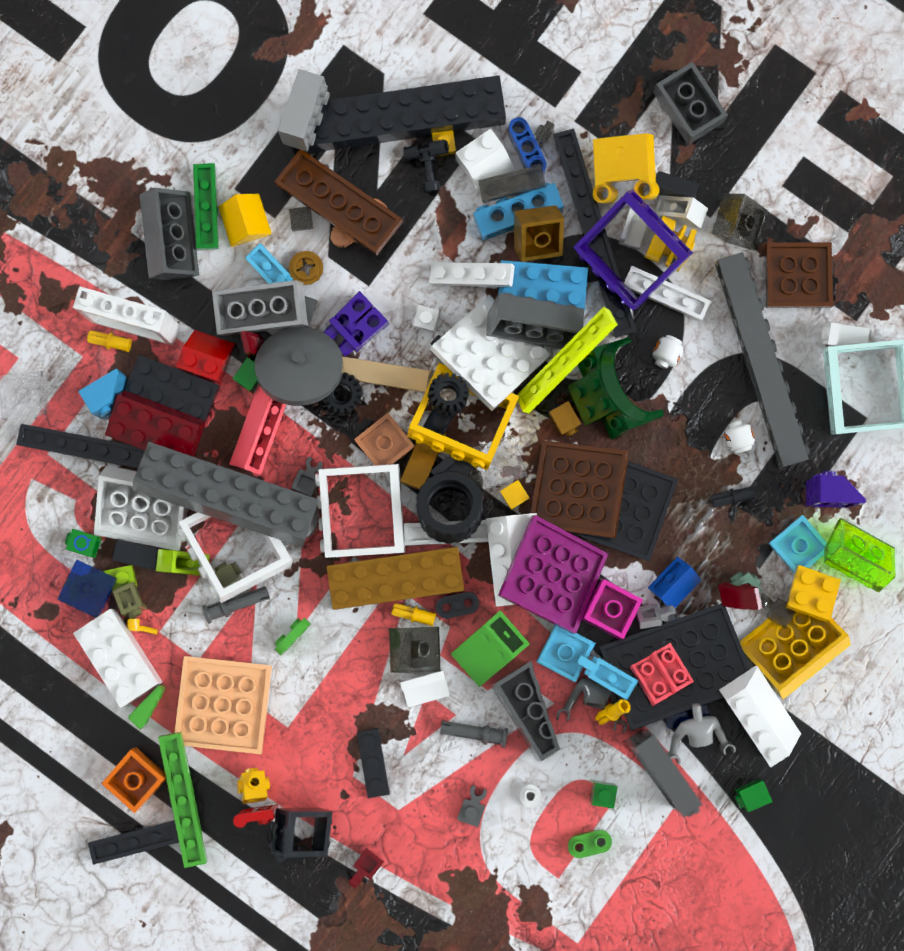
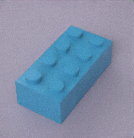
[498,260,588,311]

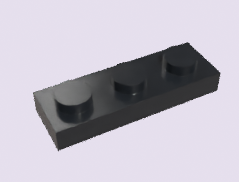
[357,728,390,798]

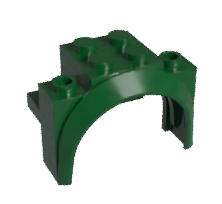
[567,337,664,440]

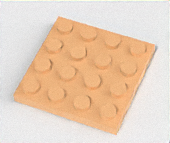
[175,656,273,754]

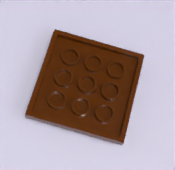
[530,441,629,539]

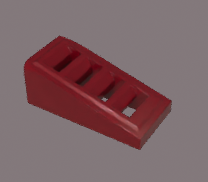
[240,331,264,360]

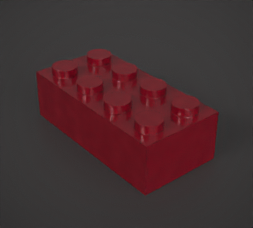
[105,391,206,457]

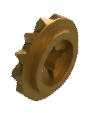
[289,251,323,285]

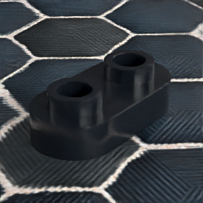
[436,592,479,619]

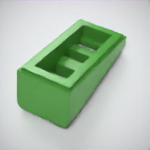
[128,685,166,730]

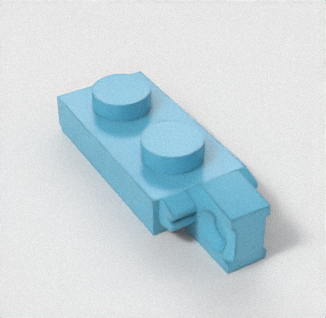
[245,243,293,284]
[577,655,638,700]

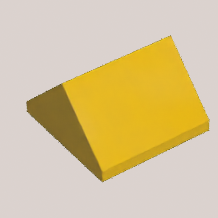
[218,194,272,248]

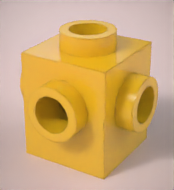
[237,768,270,804]

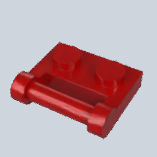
[233,804,279,828]

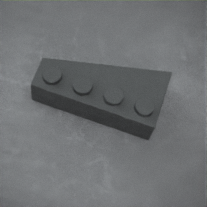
[491,661,560,761]

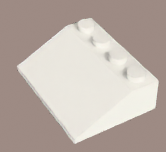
[94,466,188,551]

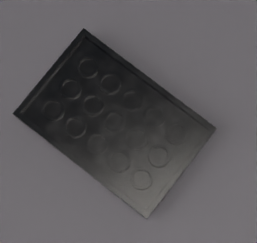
[599,603,750,731]

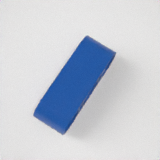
[508,117,547,180]

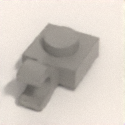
[636,604,676,629]

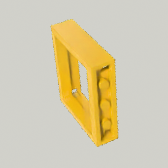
[407,363,519,471]

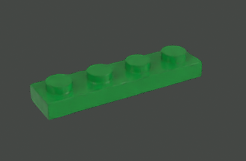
[193,163,219,250]

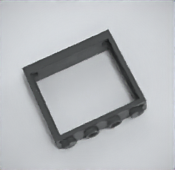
[626,728,703,818]

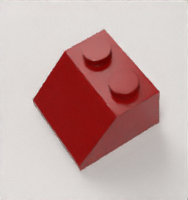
[176,330,235,385]

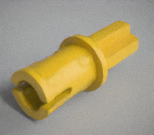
[87,330,132,352]
[392,603,436,627]
[595,699,630,725]

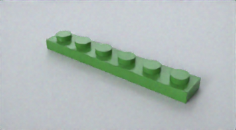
[158,731,208,868]

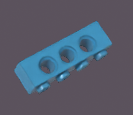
[473,182,564,241]

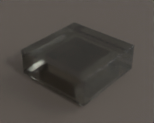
[289,207,314,232]

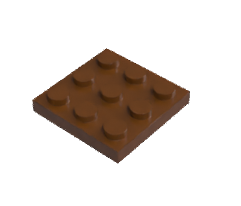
[765,242,833,308]

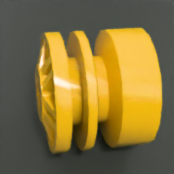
[645,215,697,272]

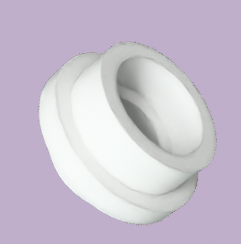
[519,784,542,807]

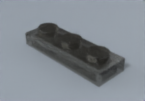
[478,164,546,203]

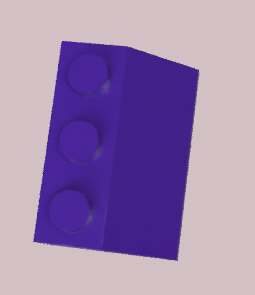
[806,471,866,508]

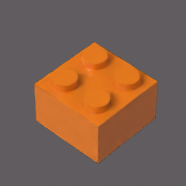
[101,747,166,813]

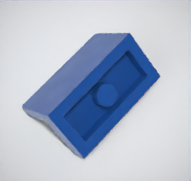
[648,556,701,608]

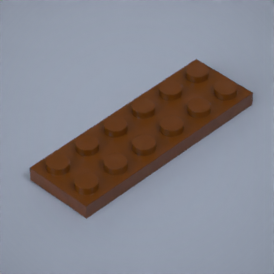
[274,149,403,255]

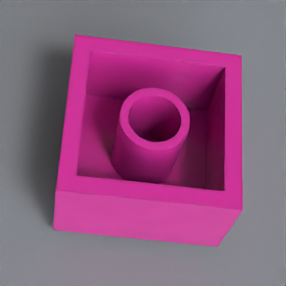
[582,579,643,640]

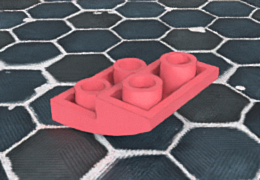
[630,643,694,706]

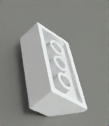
[486,513,537,607]
[719,665,801,767]

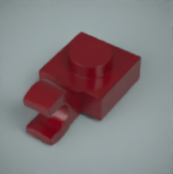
[348,847,384,889]

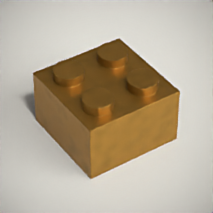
[514,205,564,262]

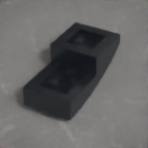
[111,539,162,570]

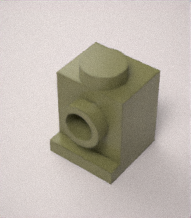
[214,561,242,589]

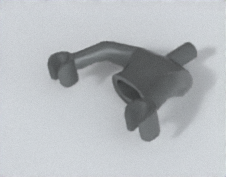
[556,678,627,733]

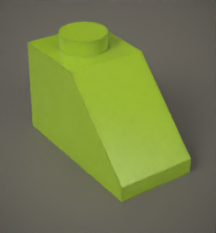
[156,549,210,576]

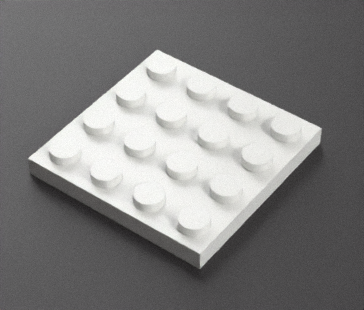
[430,295,550,411]

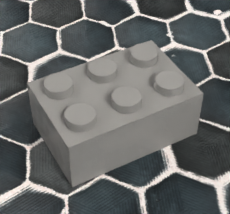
[278,69,330,151]

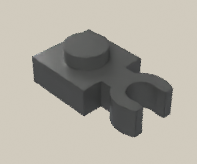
[291,457,322,497]
[457,784,487,827]

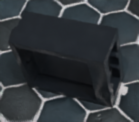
[271,808,333,858]

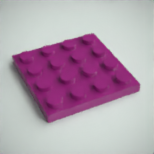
[498,515,608,634]

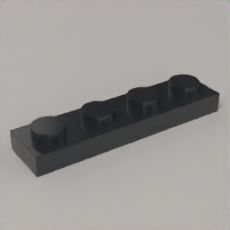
[88,820,179,865]

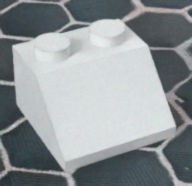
[456,128,515,194]

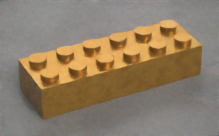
[327,547,464,610]

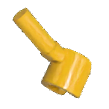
[127,619,158,635]

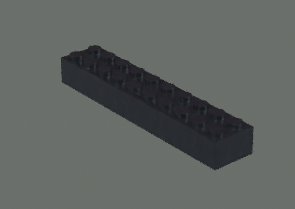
[292,75,506,155]

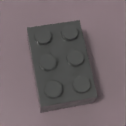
[653,62,728,145]

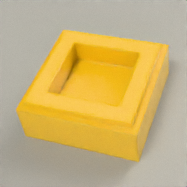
[500,480,530,510]

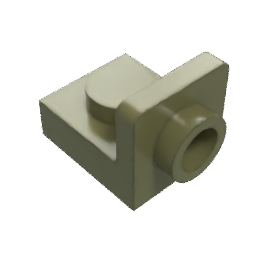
[113,582,147,618]

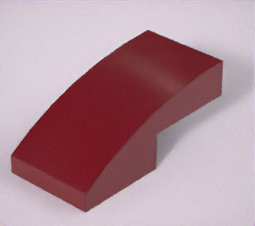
[718,582,762,610]

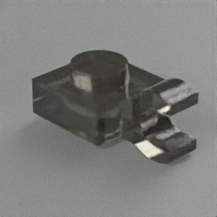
[760,593,797,629]

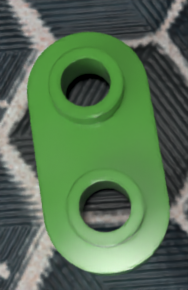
[274,618,311,656]
[567,829,612,858]

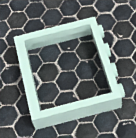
[823,340,904,435]

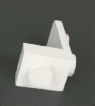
[821,322,870,346]

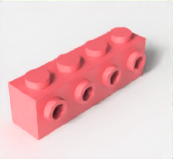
[229,384,286,475]

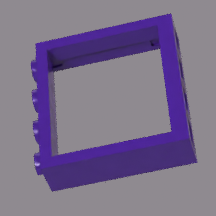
[573,190,693,310]

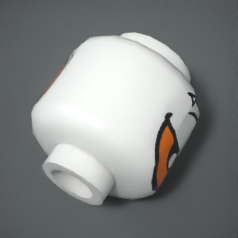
[652,335,684,369]
[724,421,755,454]

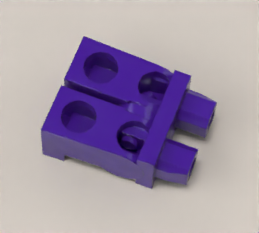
[323,291,390,357]

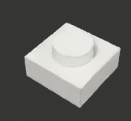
[413,305,439,332]

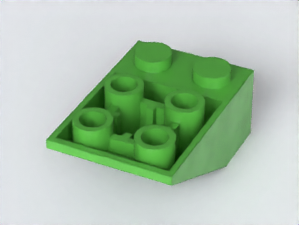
[451,610,530,687]

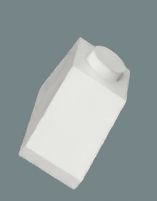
[655,195,708,228]

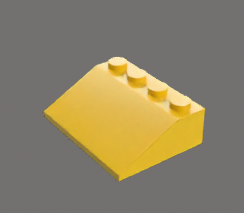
[740,604,851,700]

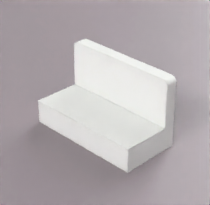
[618,207,652,250]
[400,670,450,707]

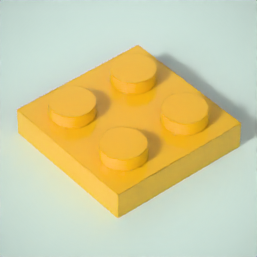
[785,565,841,622]

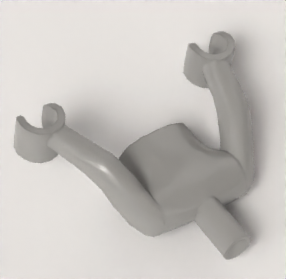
[667,703,736,765]

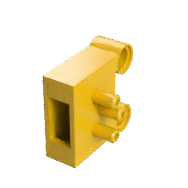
[593,133,659,204]

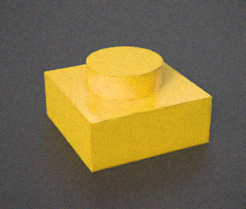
[432,130,456,156]

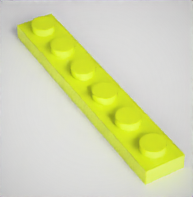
[517,307,618,414]

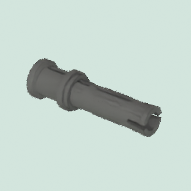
[202,586,270,624]
[440,720,508,748]

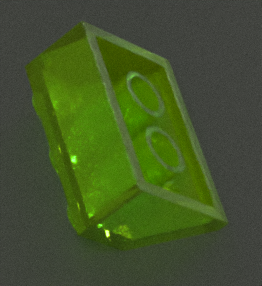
[824,518,896,593]

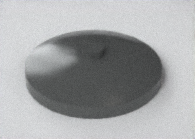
[255,327,343,406]

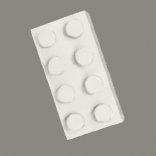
[73,609,163,708]

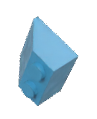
[78,368,128,419]

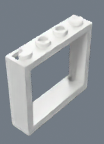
[73,286,180,346]
[315,464,405,558]
[177,512,292,603]

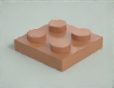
[354,413,415,474]

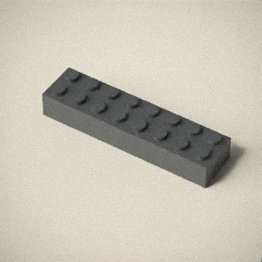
[133,442,319,548]

